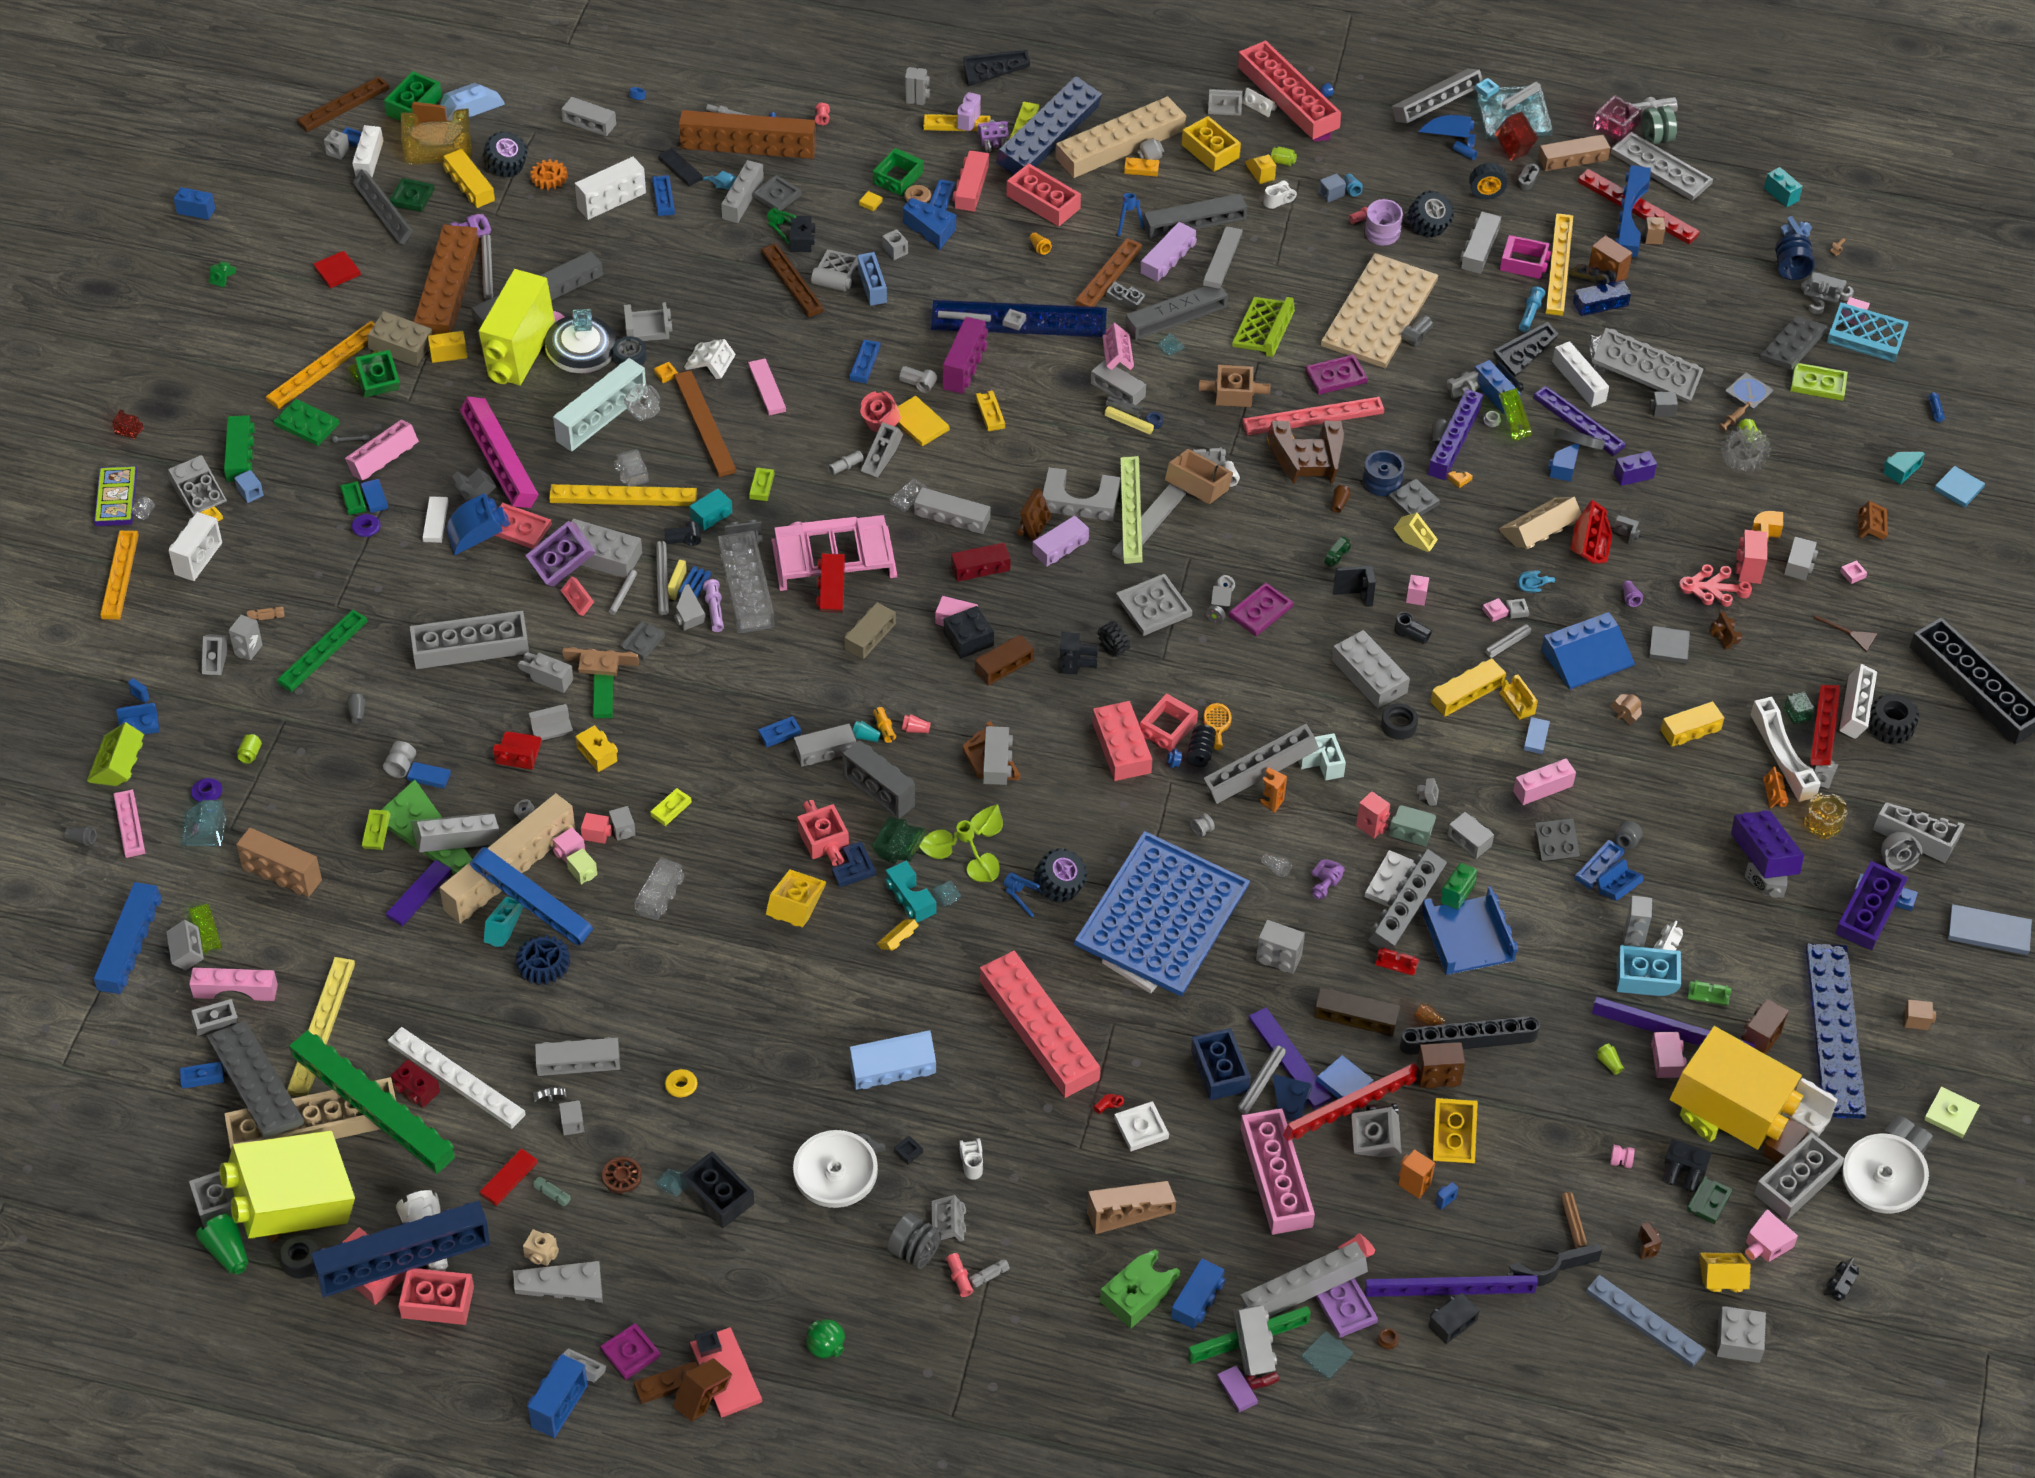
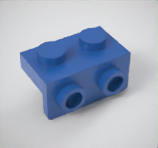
[1596,859,1644,901]

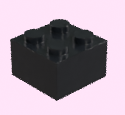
[944,606,994,659]

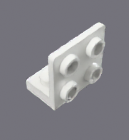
[684,339,736,379]
[1782,1078,1837,1137]

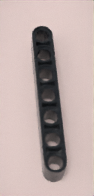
[1400,1016,1540,1055]

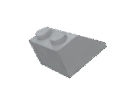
[1352,1107,1401,1157]

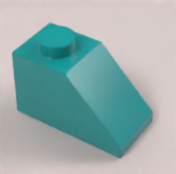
[1883,452,1925,485]

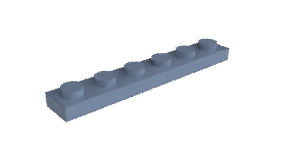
[1586,1275,1706,1368]

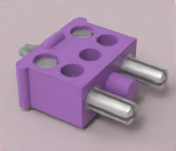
[978,119,1009,152]

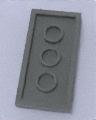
[1761,316,1827,370]

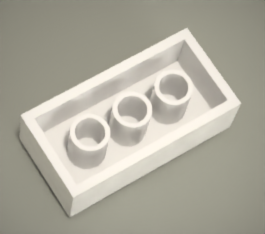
[575,157,646,220]

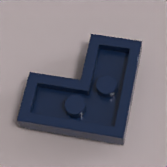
[832,842,876,888]

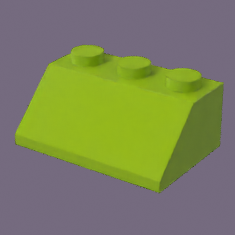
[87,722,144,786]

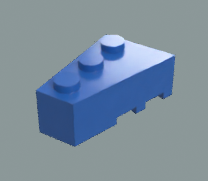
[903,197,956,250]

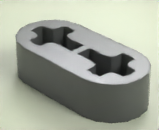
[1518,164,1539,191]

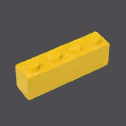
[443,149,495,208]
[1430,658,1506,717]

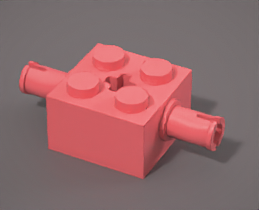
[797,800,849,866]

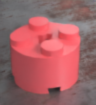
[860,391,901,432]

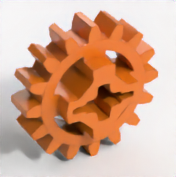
[530,159,568,190]

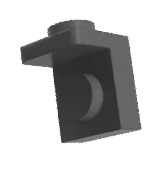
[1614,515,1641,546]

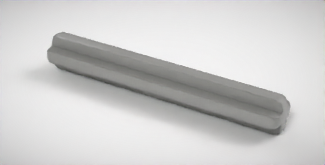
[1238,1045,1285,1114]

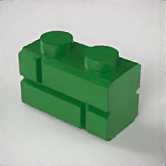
[1441,863,1477,909]

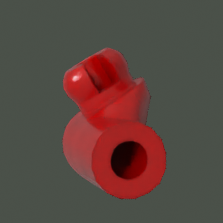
[1093,1094,1124,1114]

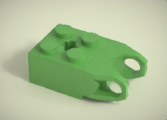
[1100,1249,1180,1329]

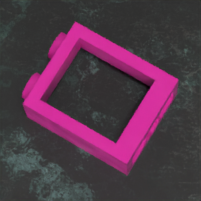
[1500,235,1551,279]

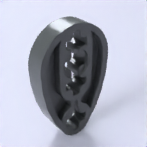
[1554,427,1605,450]

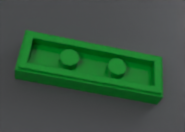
[593,674,614,719]

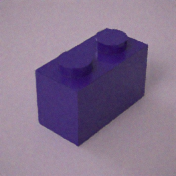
[1614,451,1657,486]

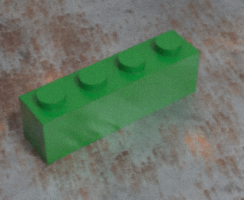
[224,415,255,482]

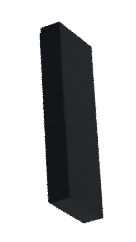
[658,148,702,186]

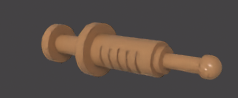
[1719,401,1751,432]

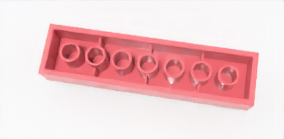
[1238,41,1341,139]
[980,951,1100,1098]

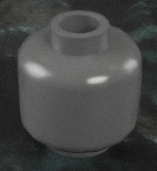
[1614,821,1643,850]

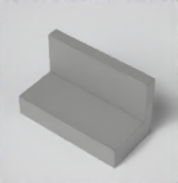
[529,704,573,740]

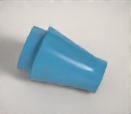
[1344,174,1363,196]

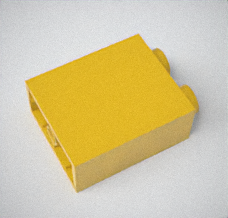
[1669,1026,1804,1150]

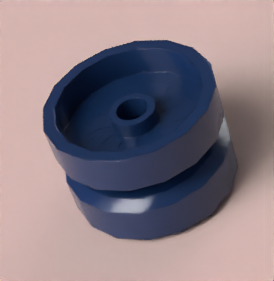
[1363,450,1405,496]

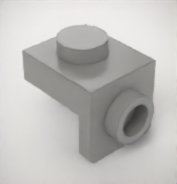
[1814,760,1838,788]

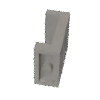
[624,302,672,341]

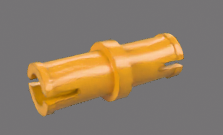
[873,707,896,743]

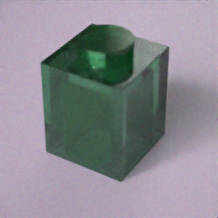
[1784,691,1814,724]

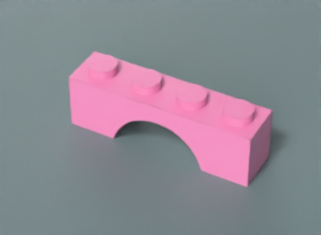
[190,968,278,1001]

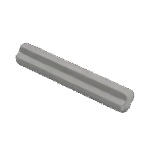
[1501,82,1541,110]
[1485,624,1531,658]

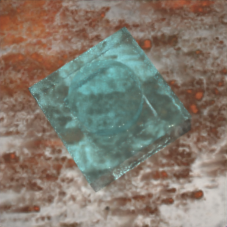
[934,880,961,907]

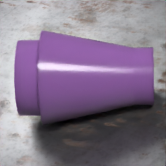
[1622,581,1643,607]

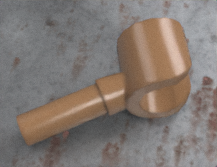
[1830,238,1845,256]

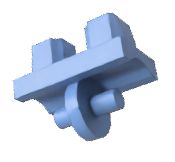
[1781,216,1812,237]

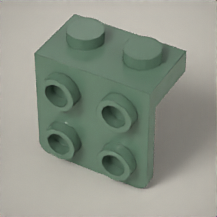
[1389,805,1436,847]

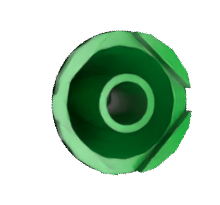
[195,1213,248,1275]

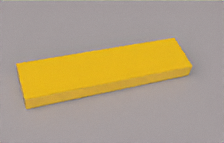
[924,114,991,131]

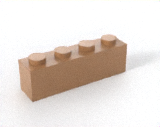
[1538,135,1610,171]

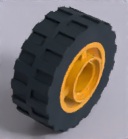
[1469,162,1508,200]

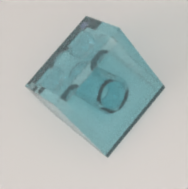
[182,800,226,846]

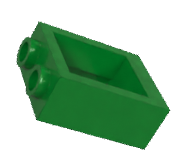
[873,148,923,196]

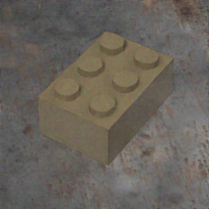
[368,311,432,367]

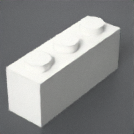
[353,125,383,177]

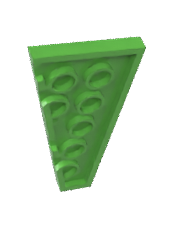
[381,780,472,875]

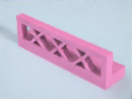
[1102,323,1134,370]

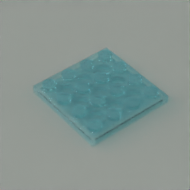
[1475,86,1553,139]

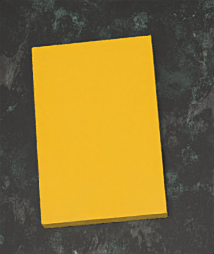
[897,396,950,446]

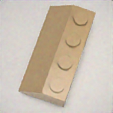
[1499,497,1581,549]

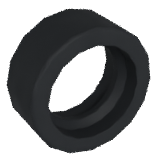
[1381,703,1418,740]

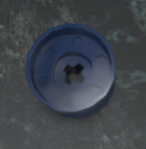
[1775,234,1815,280]

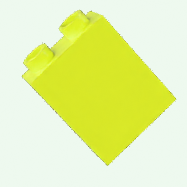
[479,269,555,386]
[220,1131,355,1239]

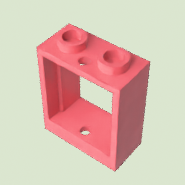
[1140,693,1198,751]

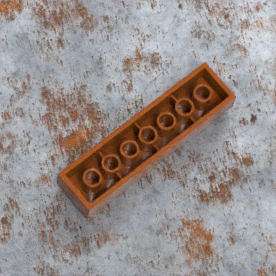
[679,110,816,159]
[414,224,479,335]

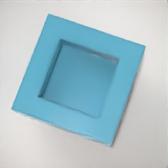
[1475,78,1499,98]

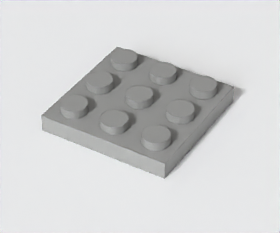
[1116,574,1192,636]

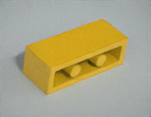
[1660,701,1724,747]

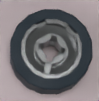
[613,336,647,366]

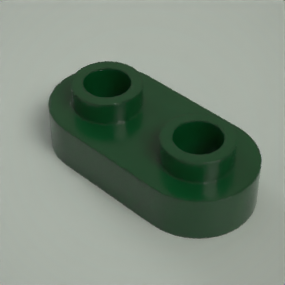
[1324,536,1351,567]

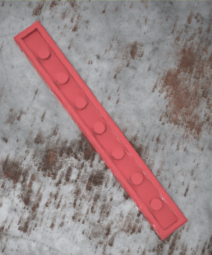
[1242,397,1384,436]

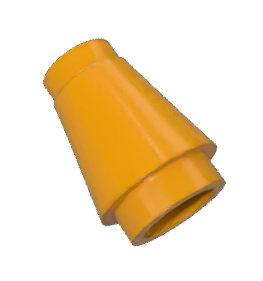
[1029,233,1052,255]

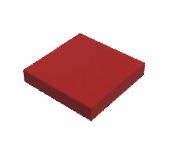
[313,251,361,288]

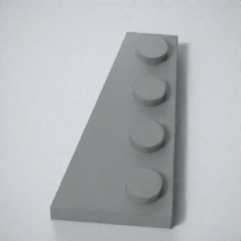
[513,1261,603,1303]

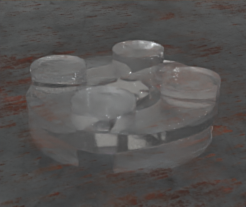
[624,384,660,420]

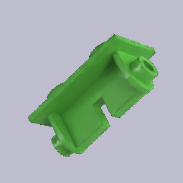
[1688,980,1732,1006]

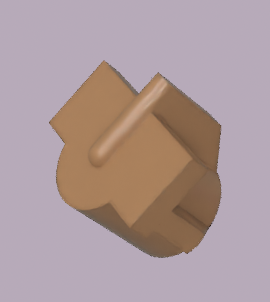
[1610,694,1642,726]

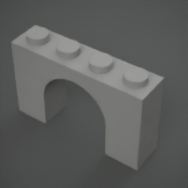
[1043,467,1120,521]

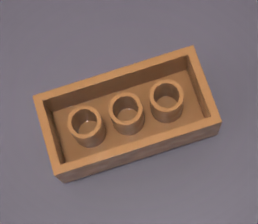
[236,828,322,897]

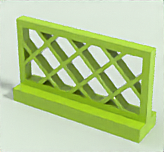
[1232,297,1295,357]

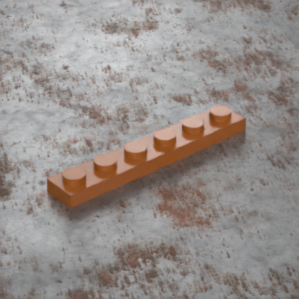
[1075,238,1142,311]

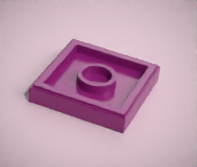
[600,1323,661,1381]

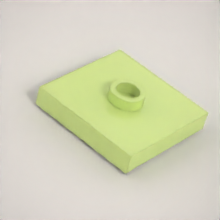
[1924,1087,1980,1139]

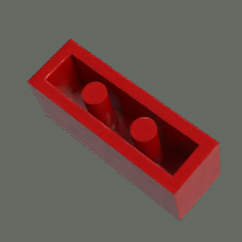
[817,554,845,613]

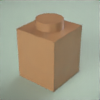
[1644,217,1665,244]
[1904,1000,1936,1030]

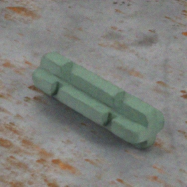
[533,1177,571,1206]

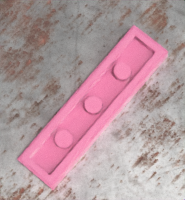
[749,358,786,415]
[114,789,146,858]

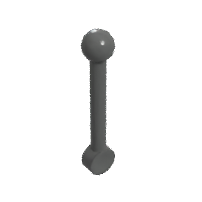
[332,434,370,443]

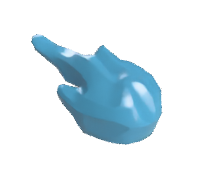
[703,171,737,190]
[1516,570,1555,593]

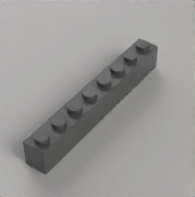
[472,251,603,327]

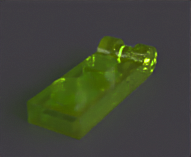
[1499,388,1532,441]
[189,903,222,954]

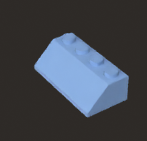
[850,1030,936,1090]

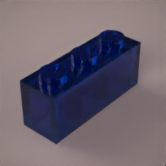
[1573,280,1631,316]

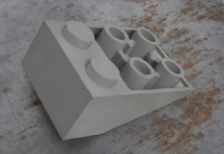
[168,455,227,516]

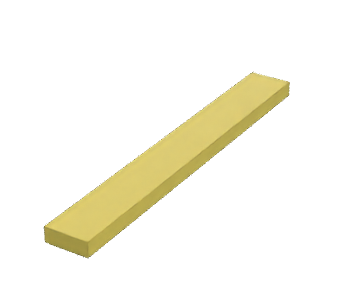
[287,957,355,1097]

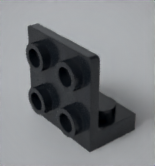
[1333,565,1376,607]

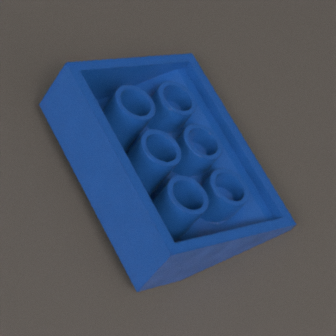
[1541,612,1635,690]

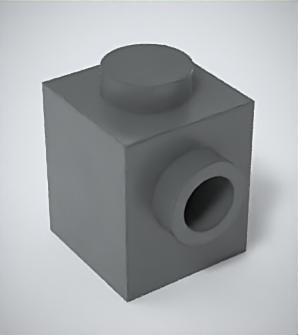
[1649,392,1678,417]

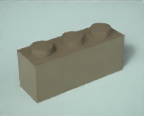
[844,602,896,659]

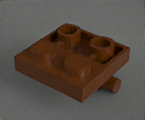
[1017,489,1051,541]

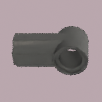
[1401,315,1433,347]

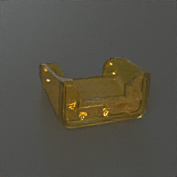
[401,108,472,164]

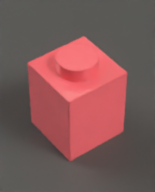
[581,813,612,844]

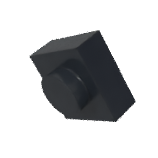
[894,1136,923,1165]
[695,1329,722,1357]

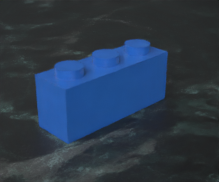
[1475,360,1521,414]
[1171,1259,1226,1329]

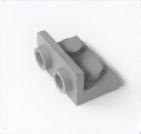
[932,1195,966,1241]

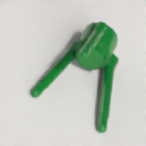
[767,208,796,245]

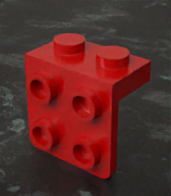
[493,732,542,770]

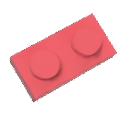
[561,577,594,616]

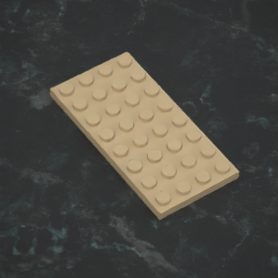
[1321,253,1438,369]

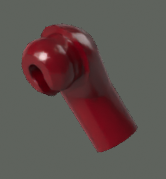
[1245,1372,1279,1390]

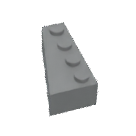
[1873,803,1965,863]

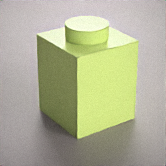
[566,848,597,884]

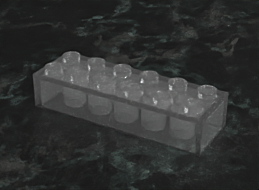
[718,531,775,634]

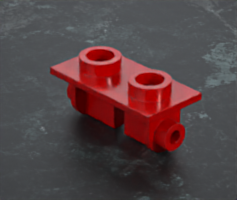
[1375,947,1419,976]

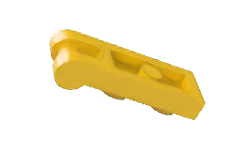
[975,390,1005,431]

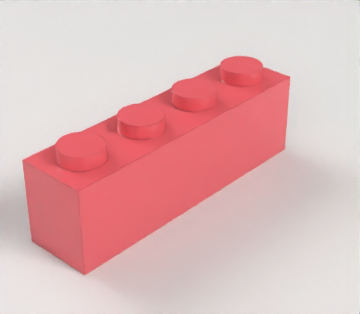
[952,150,989,211]

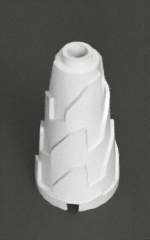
[396,1190,448,1272]

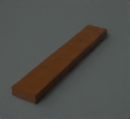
[297,76,389,132]
[761,243,824,318]

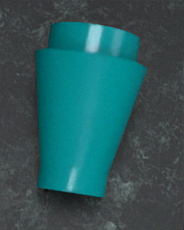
[852,721,881,743]

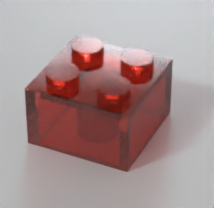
[1494,111,1538,161]

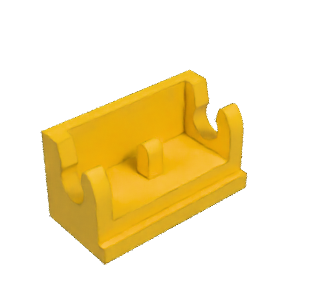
[1499,674,1538,720]

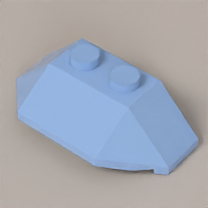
[440,83,505,125]

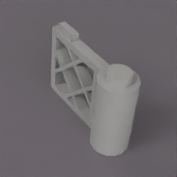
[811,249,858,292]

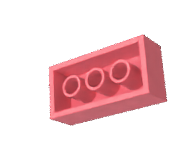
[1007,163,1081,227]
[1092,701,1152,781]

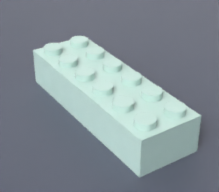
[553,358,647,452]

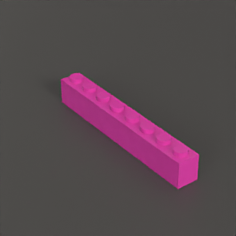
[460,396,538,508]

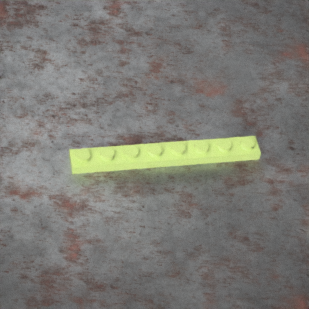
[1121,456,1143,564]

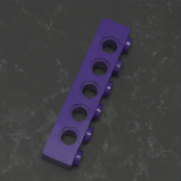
[1428,389,1483,480]

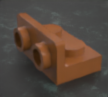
[1857,501,1888,540]

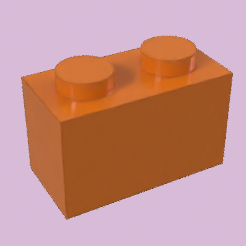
[1398,1149,1435,1199]

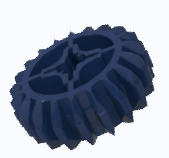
[516,935,570,985]

